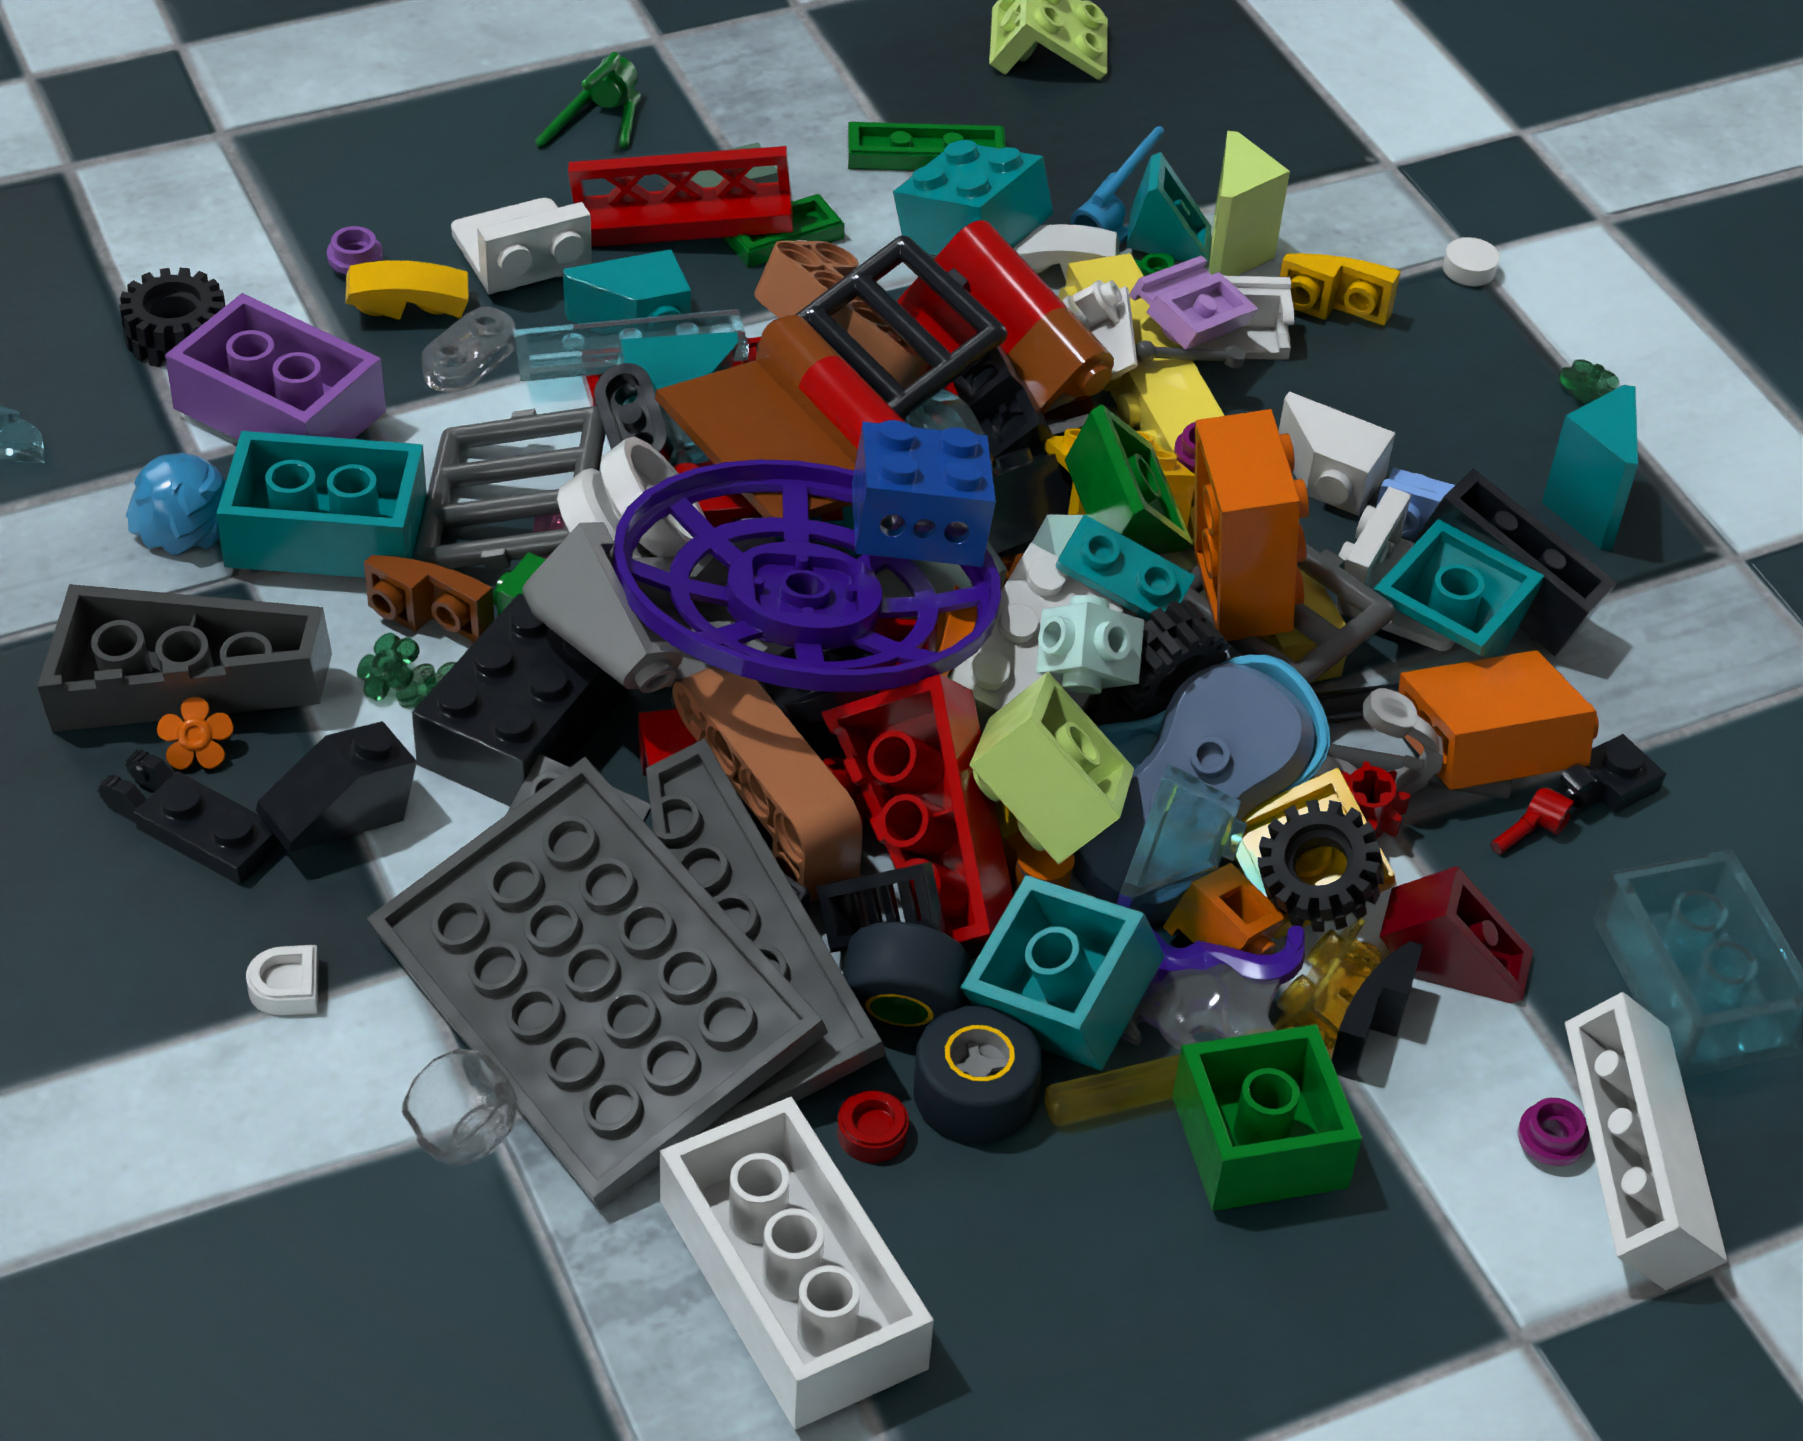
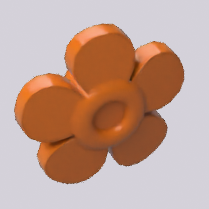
[157,697,234,770]

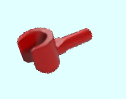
[1490,788,1574,855]

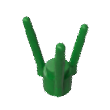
[535,52,641,149]

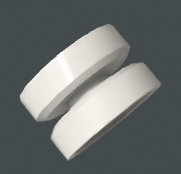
[557,436,706,558]

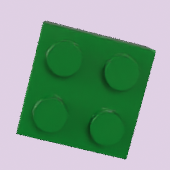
[1172,1024,1362,1211]

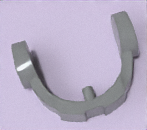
[1306,688,1443,795]

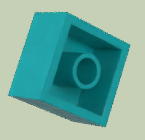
[893,140,1053,255]
[960,875,1165,1071]

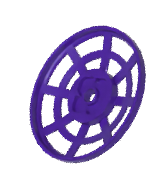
[612,459,1001,692]

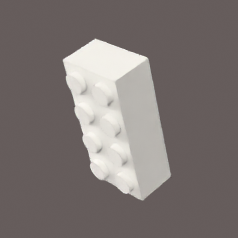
[660,1096,934,1430]

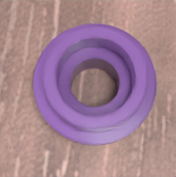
[327,226,383,275]

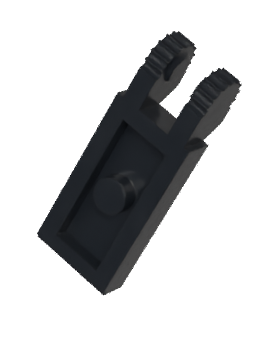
[97,749,281,884]

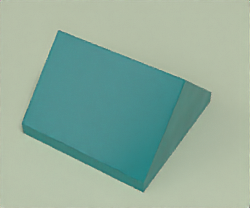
[1541,385,1638,551]
[1374,519,1545,658]

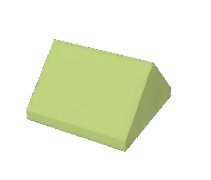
[1209,131,1290,276]

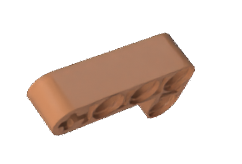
[754,241,929,388]
[672,666,863,903]

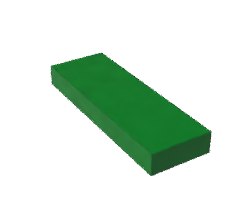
[847,122,1006,171]

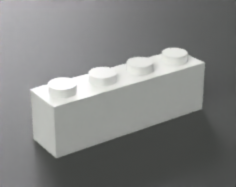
[1565,992,1728,1291]

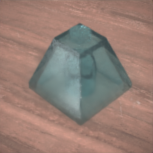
[1117,764,1247,909]

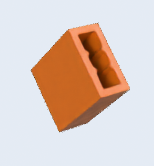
[1399,650,1599,790]

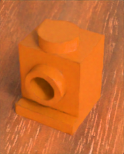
[1163,863,1287,955]

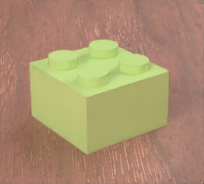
[969,672,1134,865]

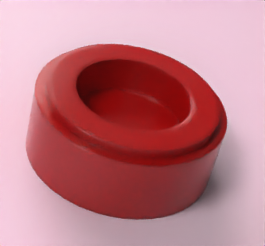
[837,1090,909,1163]

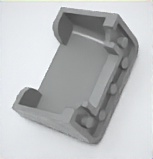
[522,518,791,693]

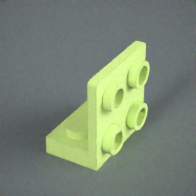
[989,0,1108,80]

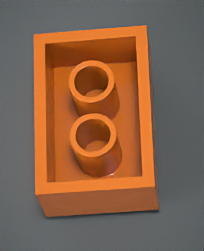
[1194,409,1309,641]

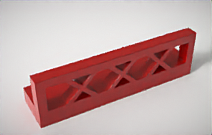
[568,146,793,247]

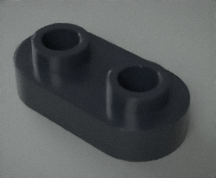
[594,363,674,461]

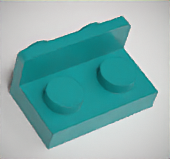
[1056,514,1196,622]

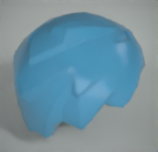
[126,453,226,555]

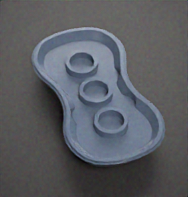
[1073,663,1315,923]

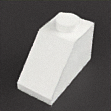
[1279,392,1395,516]

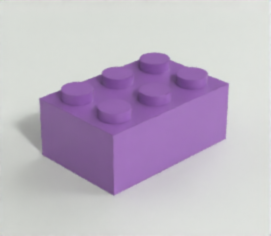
[165,293,386,440]

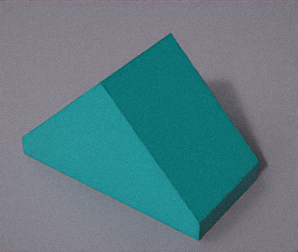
[1126,152,1212,263]

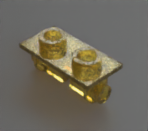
[1272,918,1381,1050]

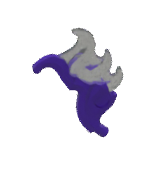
[1121,925,1305,1050]

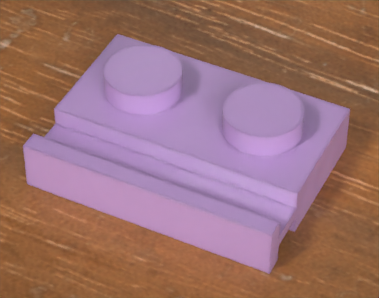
[1129,255,1258,350]

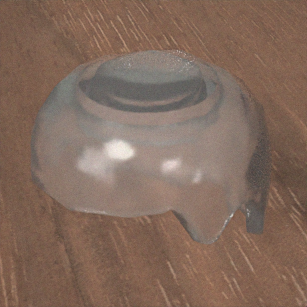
[402,1048,518,1166]

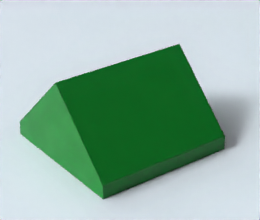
[1065,404,1194,555]

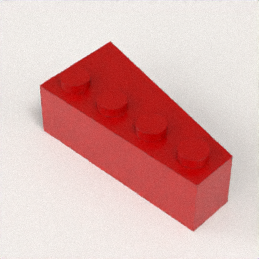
[821,674,1013,960]

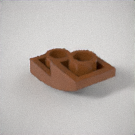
[364,555,495,642]

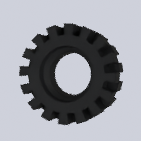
[119,267,225,368]
[1114,600,1229,719]
[1258,799,1384,932]

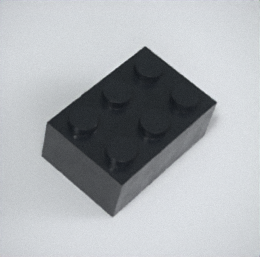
[412,593,628,807]

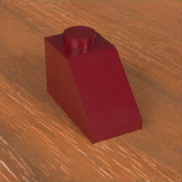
[1379,866,1533,1004]

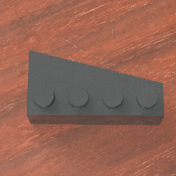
[37,584,332,732]

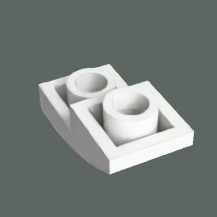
[1013,224,1119,280]

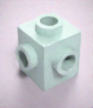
[1036,595,1144,694]

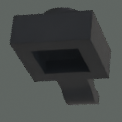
[1560,734,1667,818]

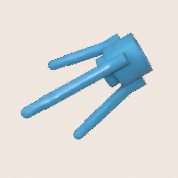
[1070,126,1164,246]

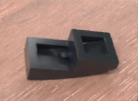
[953,346,1053,459]
[1331,941,1423,1081]

